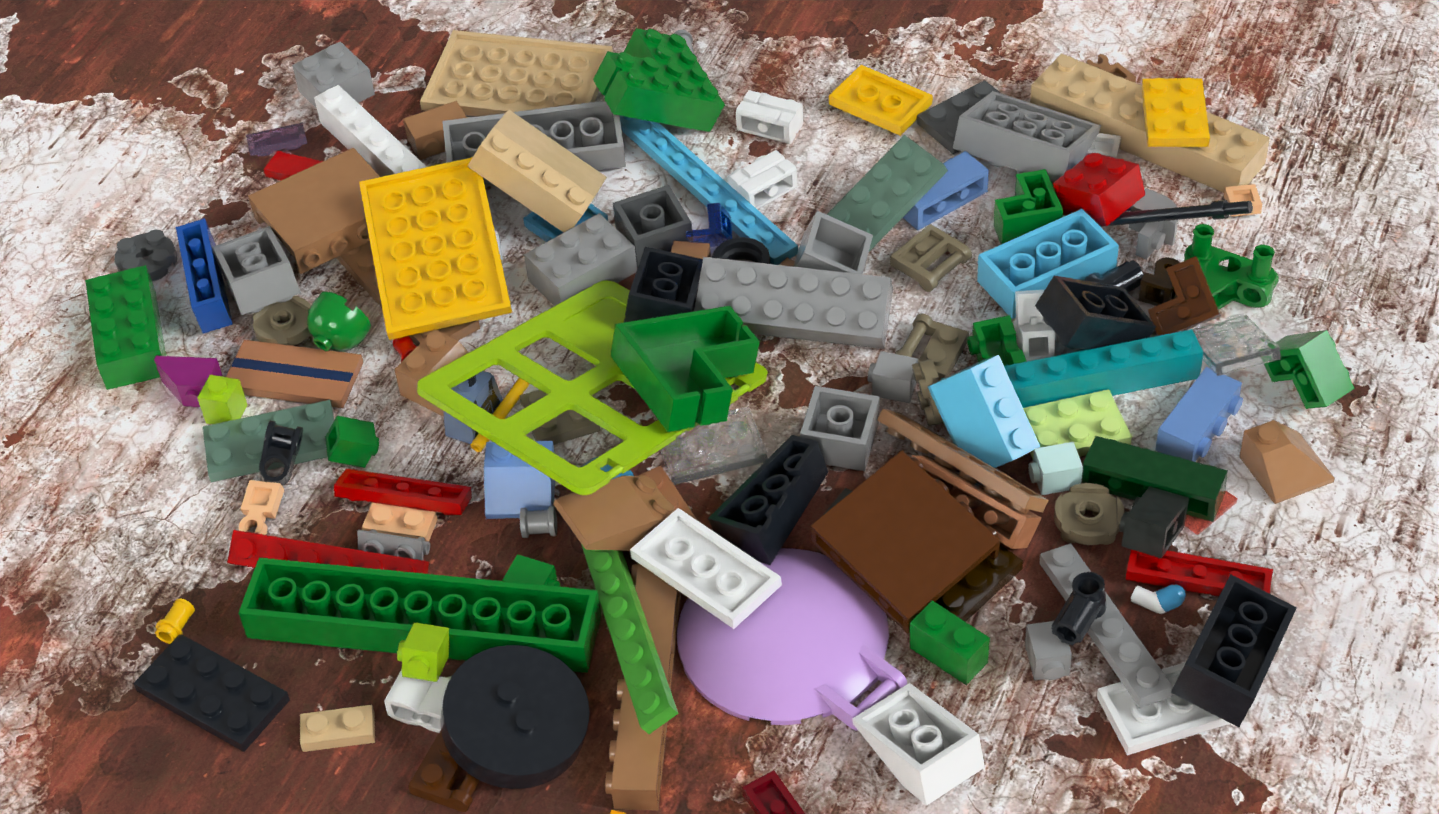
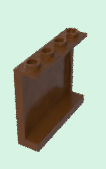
[811,450,1000,634]

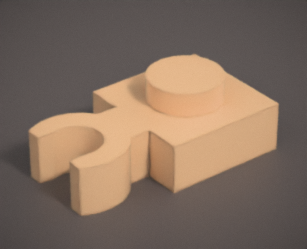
[239,480,285,535]

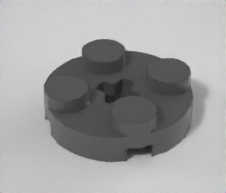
[114,229,177,282]

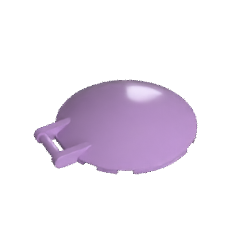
[677,548,907,731]

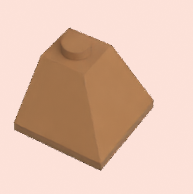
[1239,420,1335,504]

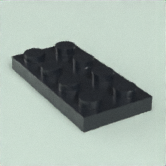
[133,634,290,752]

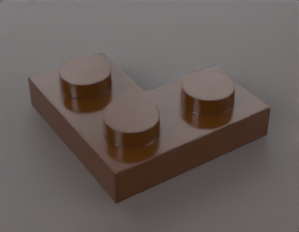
[1148,256,1221,336]

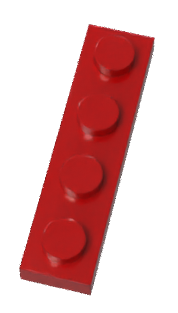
[334,468,472,515]
[1126,549,1273,596]

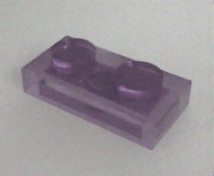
[246,122,307,156]

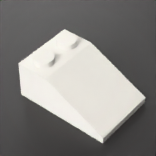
[852,683,985,805]

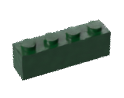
[1082,436,1228,522]

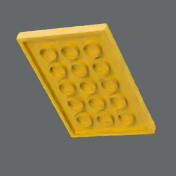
[359,157,512,340]

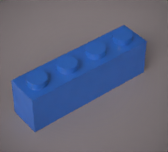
[176,218,233,333]

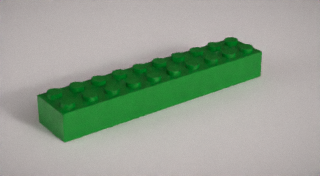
[238,558,601,673]

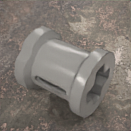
[520,506,557,538]

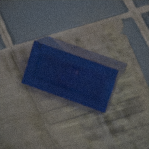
[686,203,733,247]

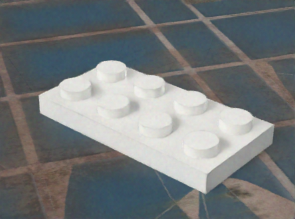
[630,508,782,629]

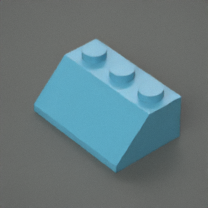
[928,355,1040,468]

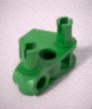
[1184,224,1279,309]

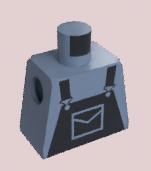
[443,371,503,444]

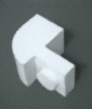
[1014,290,1055,361]

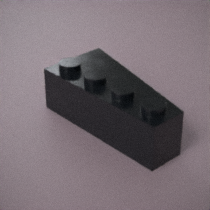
[708,435,828,565]

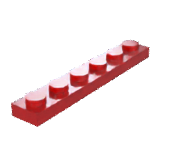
[227,530,430,574]

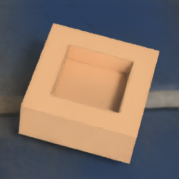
[1224,184,1262,216]

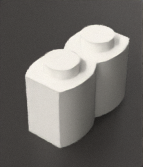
[384,669,452,733]

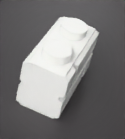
[736,90,803,144]
[728,150,797,210]

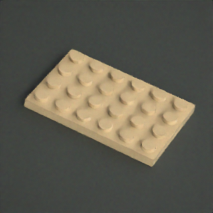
[420,30,613,116]

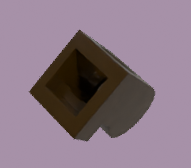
[1138,257,1180,306]

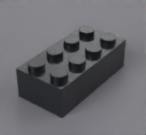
[1171,574,1297,727]

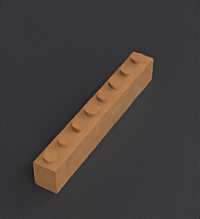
[605,563,681,811]

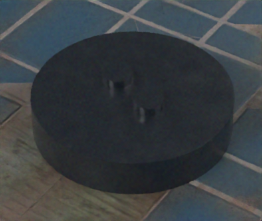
[440,645,590,789]

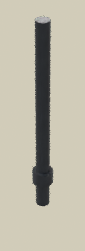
[1099,200,1253,227]

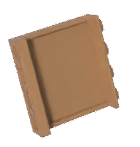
[248,148,380,274]

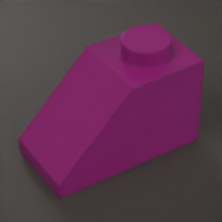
[154,356,223,407]

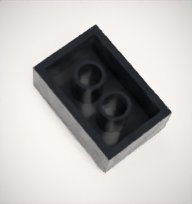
[624,247,703,323]
[1035,275,1156,350]

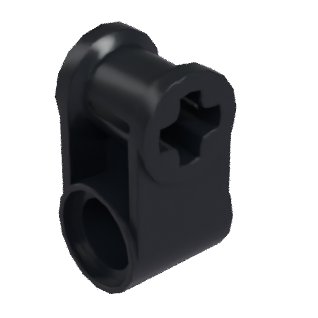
[259,420,303,486]

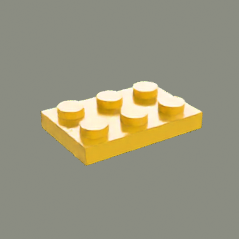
[829,65,933,136]
[1141,78,1210,147]

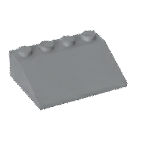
[953,91,1101,185]

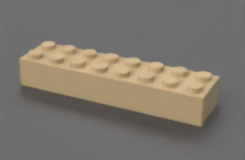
[1030,53,1270,193]

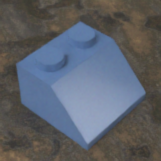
[484,441,556,519]

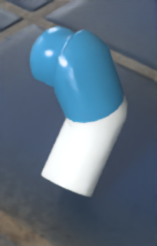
[1131,584,1186,614]

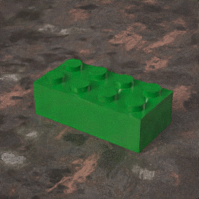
[85,265,166,390]

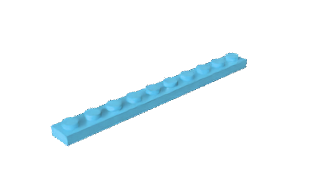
[619,115,798,265]

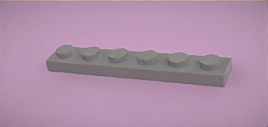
[1040,543,1173,708]

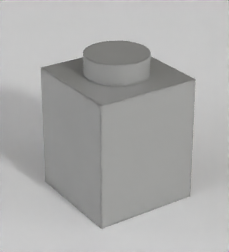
[868,351,918,403]
[1025,621,1072,681]

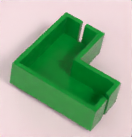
[593,28,725,132]
[610,306,760,432]

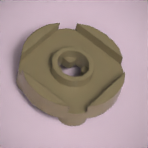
[252,296,311,346]
[912,359,944,426]
[1054,483,1124,545]

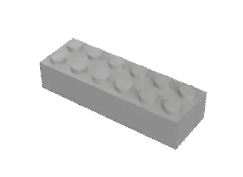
[443,101,626,185]
[694,257,893,349]

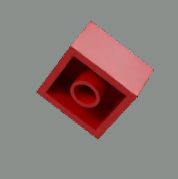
[1053,153,1145,227]

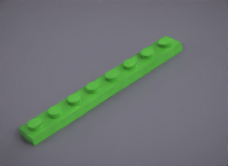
[581,544,679,734]

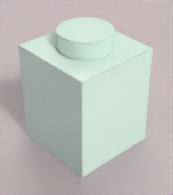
[1029,442,1083,495]

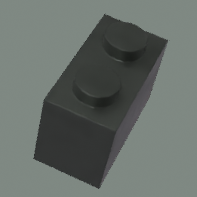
[1119,486,1189,558]

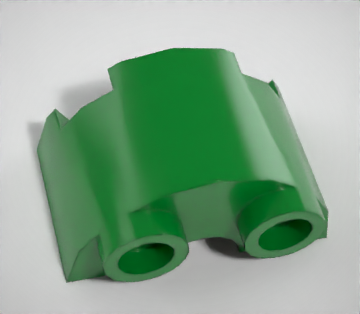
[967,315,1027,366]

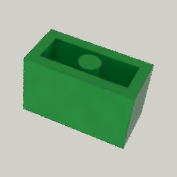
[910,601,990,686]

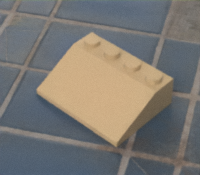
[467,109,607,233]

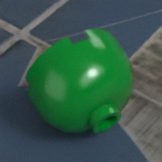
[307,291,372,352]

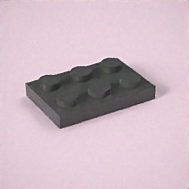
[917,80,1002,154]

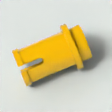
[155,598,195,644]

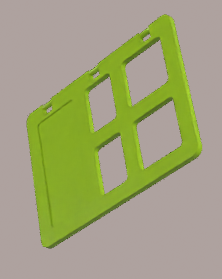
[417,280,768,495]

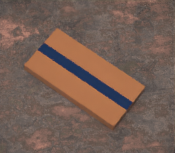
[226,340,363,408]

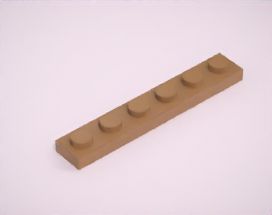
[877,408,1049,514]

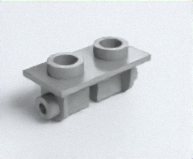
[357,529,430,560]

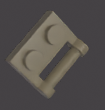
[890,224,972,292]
[895,313,969,381]

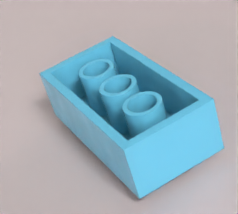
[977,209,1119,319]

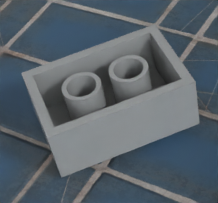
[524,213,637,306]
[212,226,301,315]

